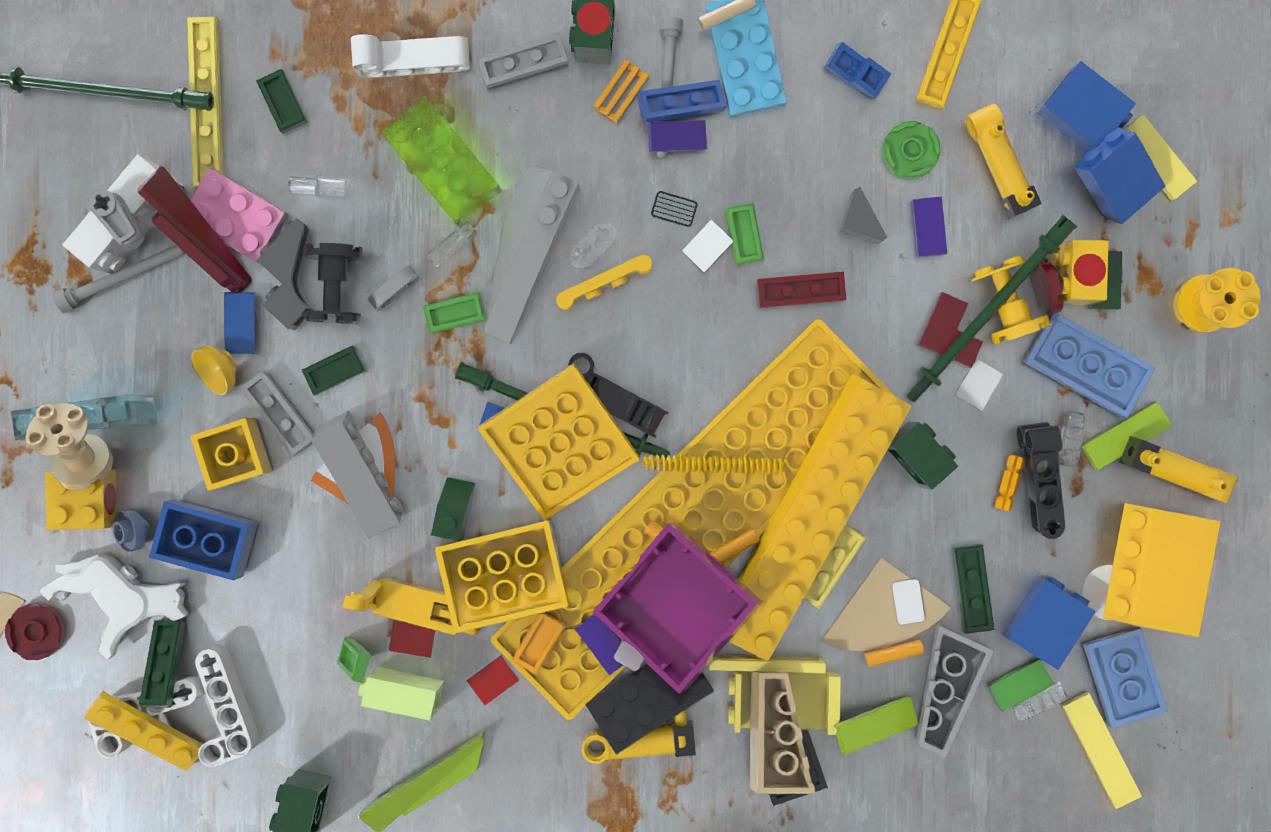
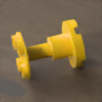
[971,255,1051,345]
[1173,268,1261,333]

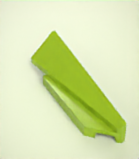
[358,731,486,832]

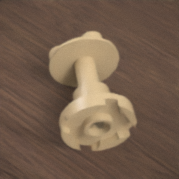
[26,403,113,490]

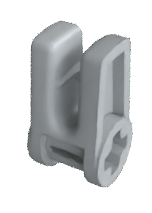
[88,189,144,246]

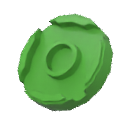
[882,121,941,179]

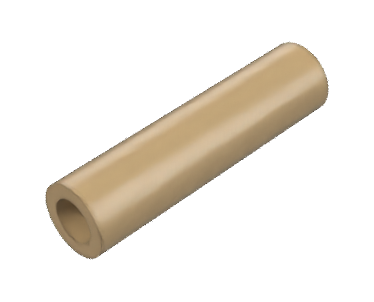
[698,0,757,31]

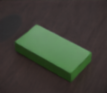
[725,203,764,266]
[423,292,486,334]
[337,637,371,683]
[987,658,1054,712]

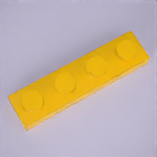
[84,691,202,772]

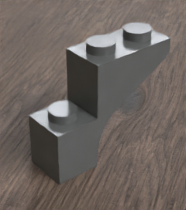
[257,218,314,331]

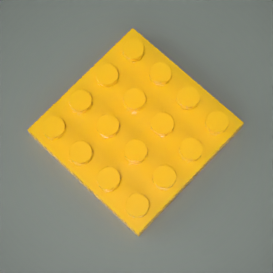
[478,363,640,521]

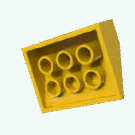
[1103,503,1221,637]
[435,519,569,634]

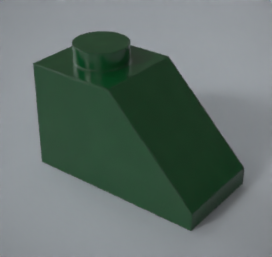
[431,477,475,541]

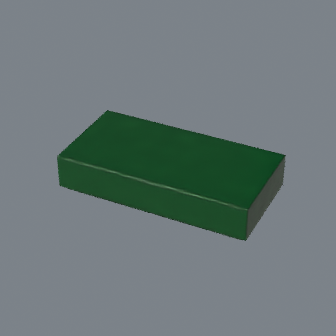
[256,68,308,134]
[1089,251,1122,310]
[301,345,367,396]

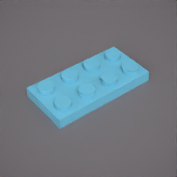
[705,0,787,118]

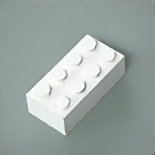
[62,154,184,273]

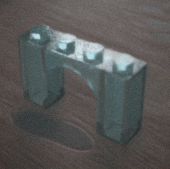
[11,394,158,441]

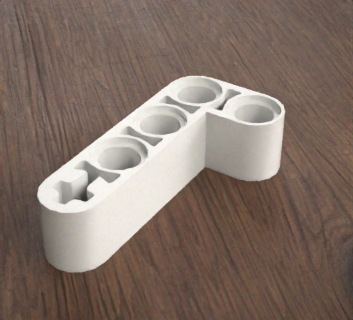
[351,34,470,78]
[195,645,259,767]
[88,675,205,758]

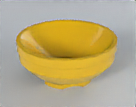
[191,345,237,395]

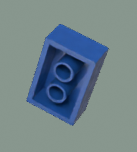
[149,499,258,580]

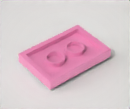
[191,168,287,262]

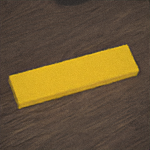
[915,0,982,110]

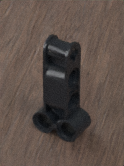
[568,352,669,438]
[1016,422,1065,539]

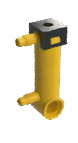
[965,103,1042,220]
[1119,436,1239,504]
[582,711,696,764]

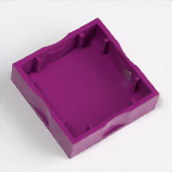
[593,523,763,694]

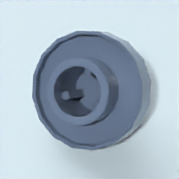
[112,509,149,552]

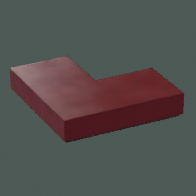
[917,292,983,368]

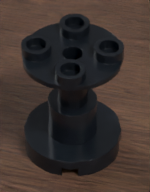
[302,243,363,324]

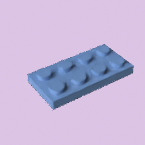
[1023,313,1155,418]

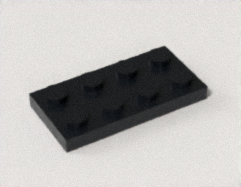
[585,664,714,755]

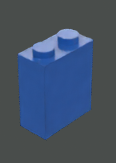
[1037,61,1136,152]
[1074,128,1166,224]
[1002,577,1096,670]

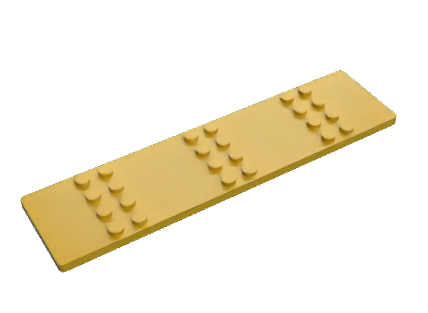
[491,319,896,720]

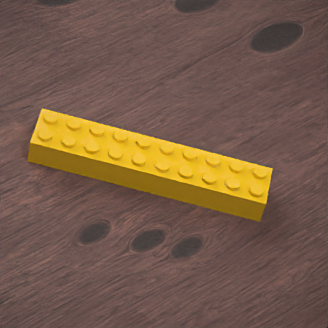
[729,374,912,661]

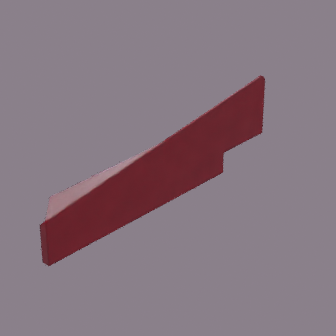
[137,166,251,292]

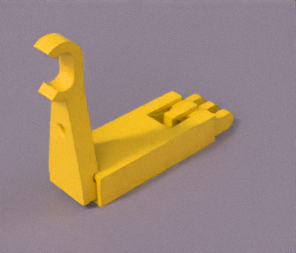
[343,577,479,635]

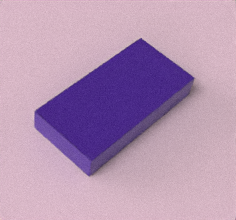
[647,120,707,152]
[911,196,948,258]
[575,614,623,676]

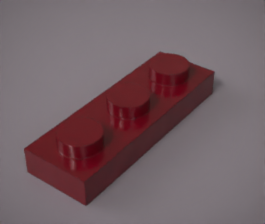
[757,271,846,309]

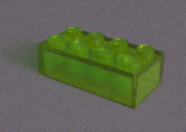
[380,96,502,227]

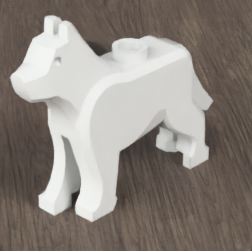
[39,554,189,660]

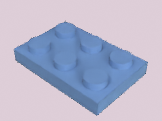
[1083,627,1168,728]

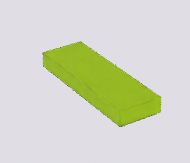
[1080,401,1172,470]
[834,696,919,754]

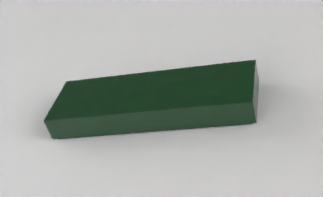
[952,544,995,634]
[139,620,185,708]

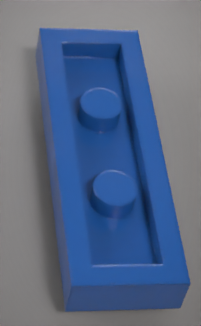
[636,80,727,123]

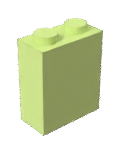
[358,667,445,721]

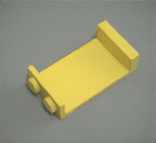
[728,671,841,735]

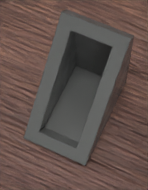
[839,187,887,244]

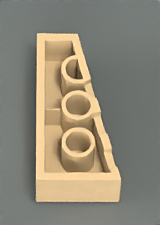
[750,671,816,794]

